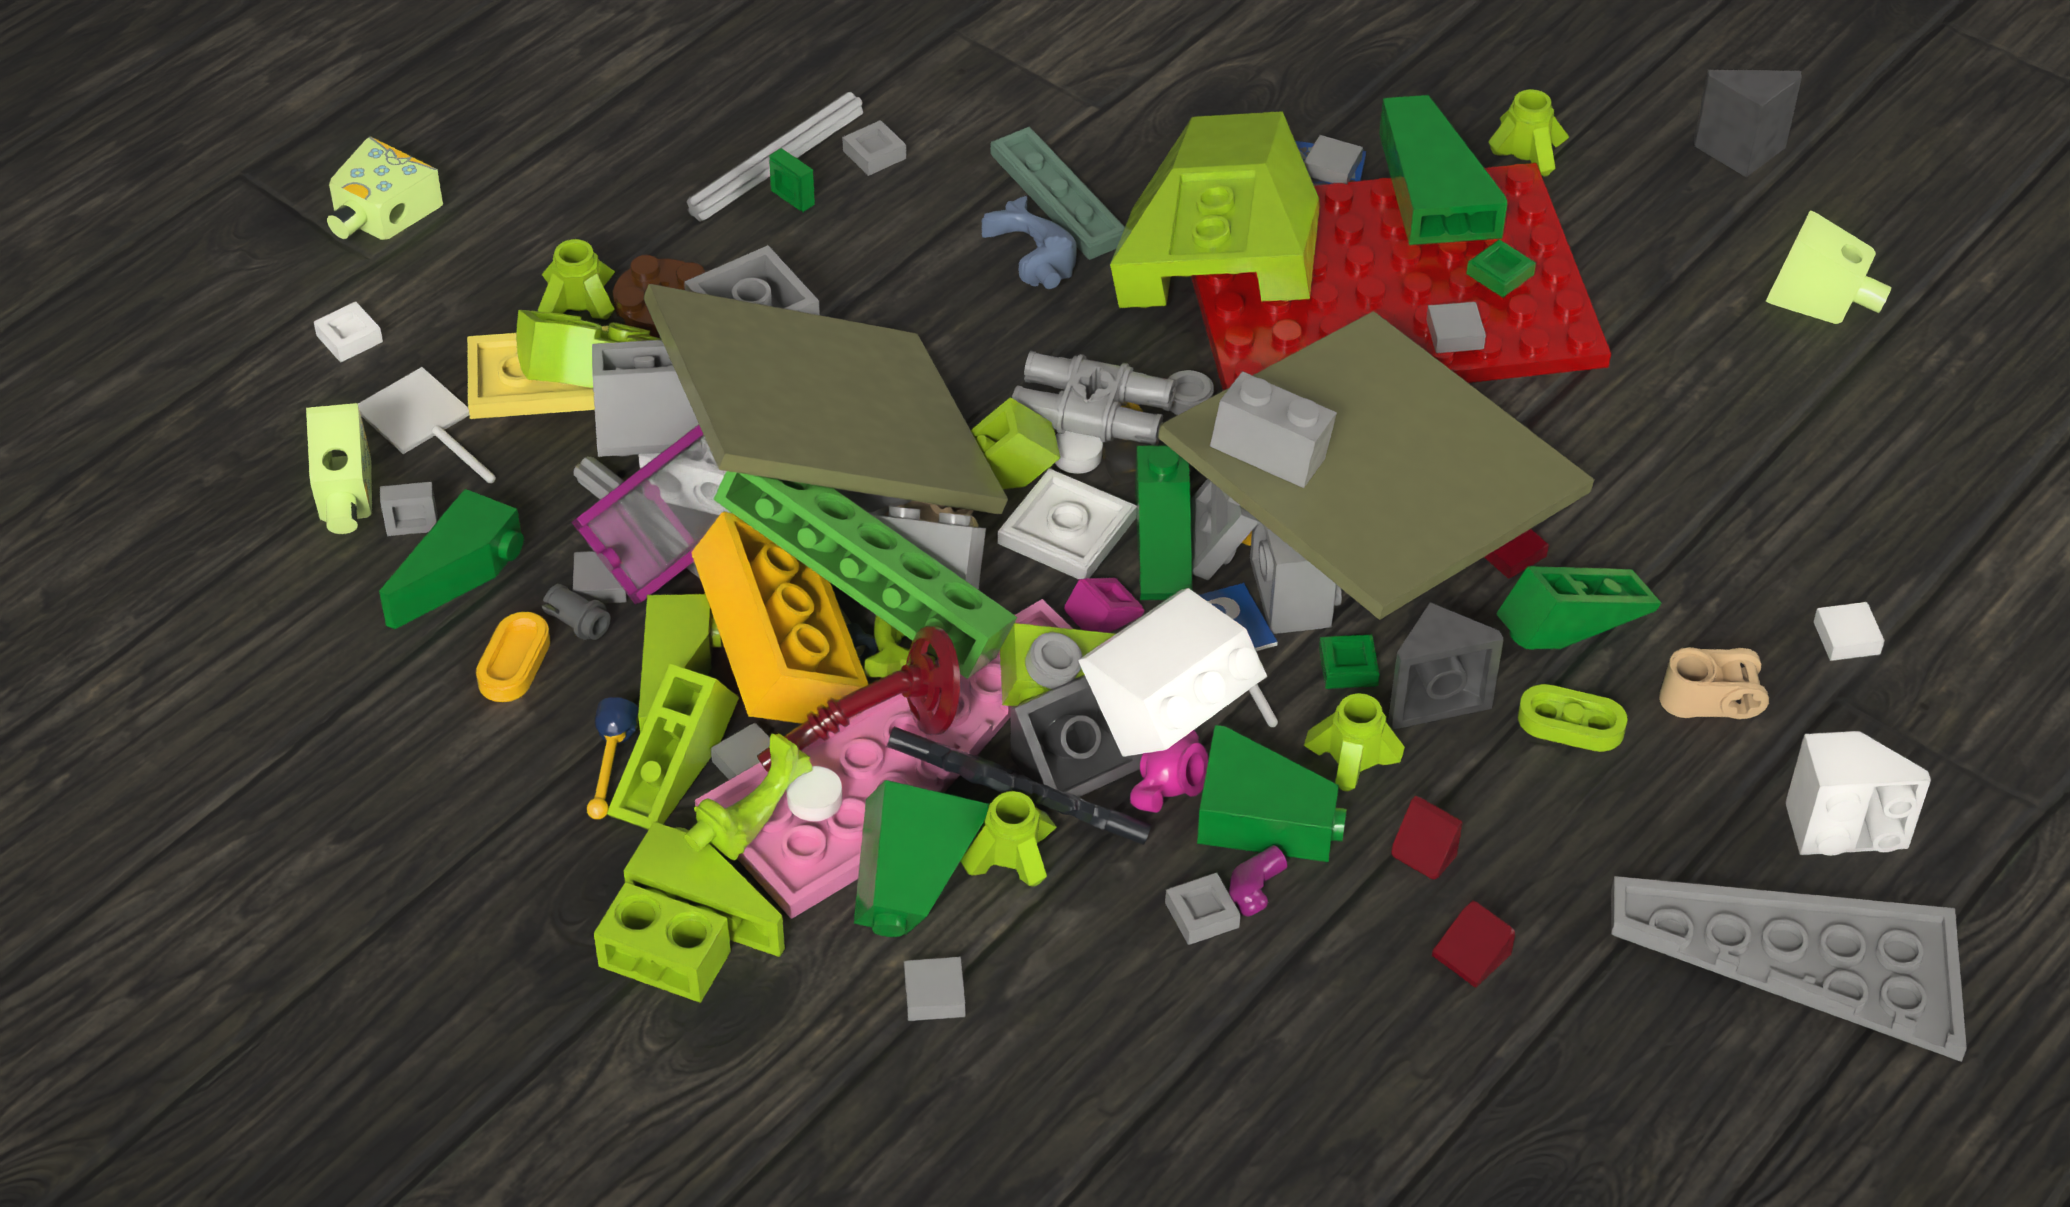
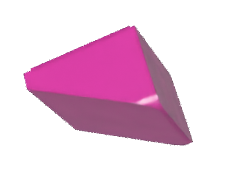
[1064,578,1145,633]

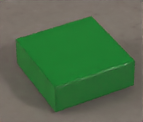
[769,148,815,212]
[1466,239,1536,298]
[1319,634,1379,689]

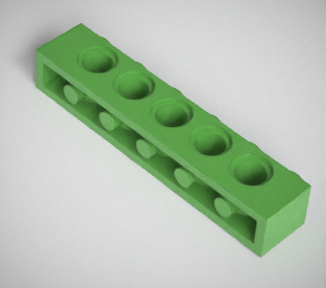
[713,471,1017,679]

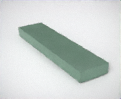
[991,127,1125,260]

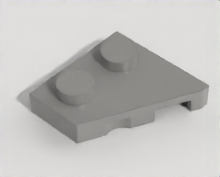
[1191,479,1260,580]

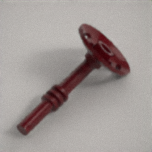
[757,626,960,772]

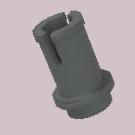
[542,583,611,640]

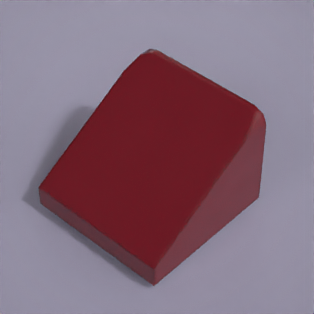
[1391,796,1463,880]
[1432,900,1515,988]

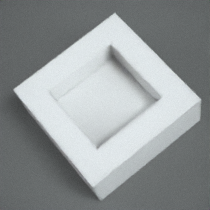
[314,302,383,362]
[1814,602,1884,661]

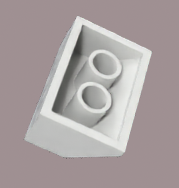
[1078,588,1267,757]

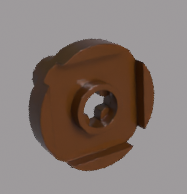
[613,255,705,338]

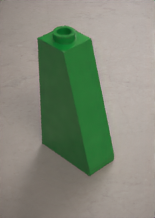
[1379,95,1508,245]

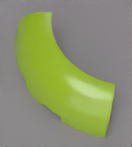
[516,310,661,388]

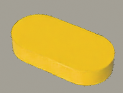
[476,612,550,702]

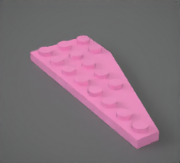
[695,599,1073,919]

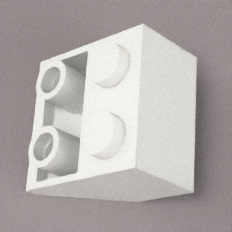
[1785,731,1931,856]

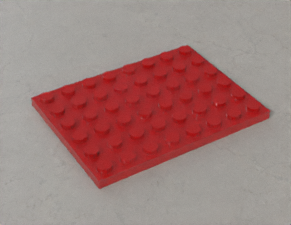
[1191,163,1611,391]

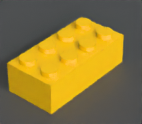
[691,511,869,724]

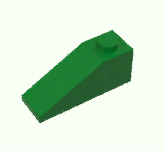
[1135,446,1192,600]
[379,489,524,629]
[1496,566,1662,650]

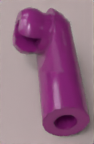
[1229,845,1287,917]

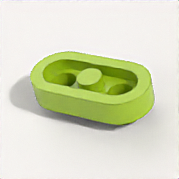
[1518,684,1627,752]

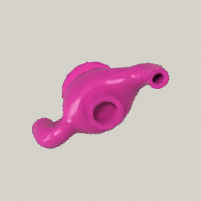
[1130,730,1209,813]

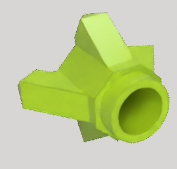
[1488,89,1569,177]
[538,239,615,320]
[1304,693,1405,792]
[961,791,1057,887]

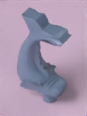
[982,196,1077,289]

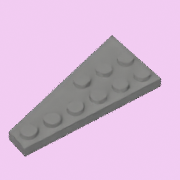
[1611,876,1967,1062]

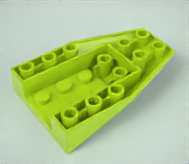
[1110,111,1320,308]

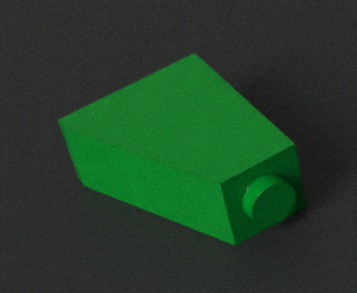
[1197,725,1347,862]
[854,780,989,937]

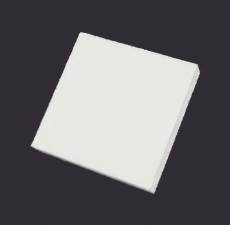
[998,468,1137,579]

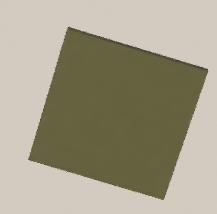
[643,284,1008,514]
[1158,311,1595,620]

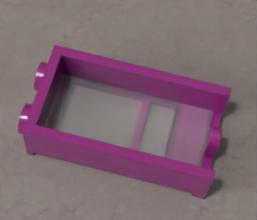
[571,424,731,604]

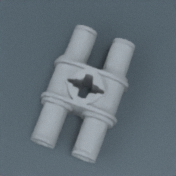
[1012,351,1175,446]

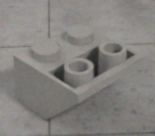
[592,340,702,457]

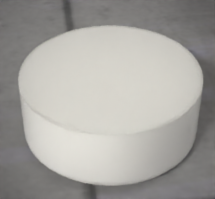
[1055,431,1103,474]
[786,766,842,821]

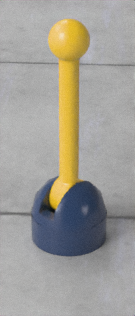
[587,697,639,820]

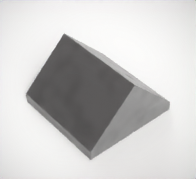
[1694,70,1802,177]
[1388,603,1503,730]
[1011,675,1142,809]

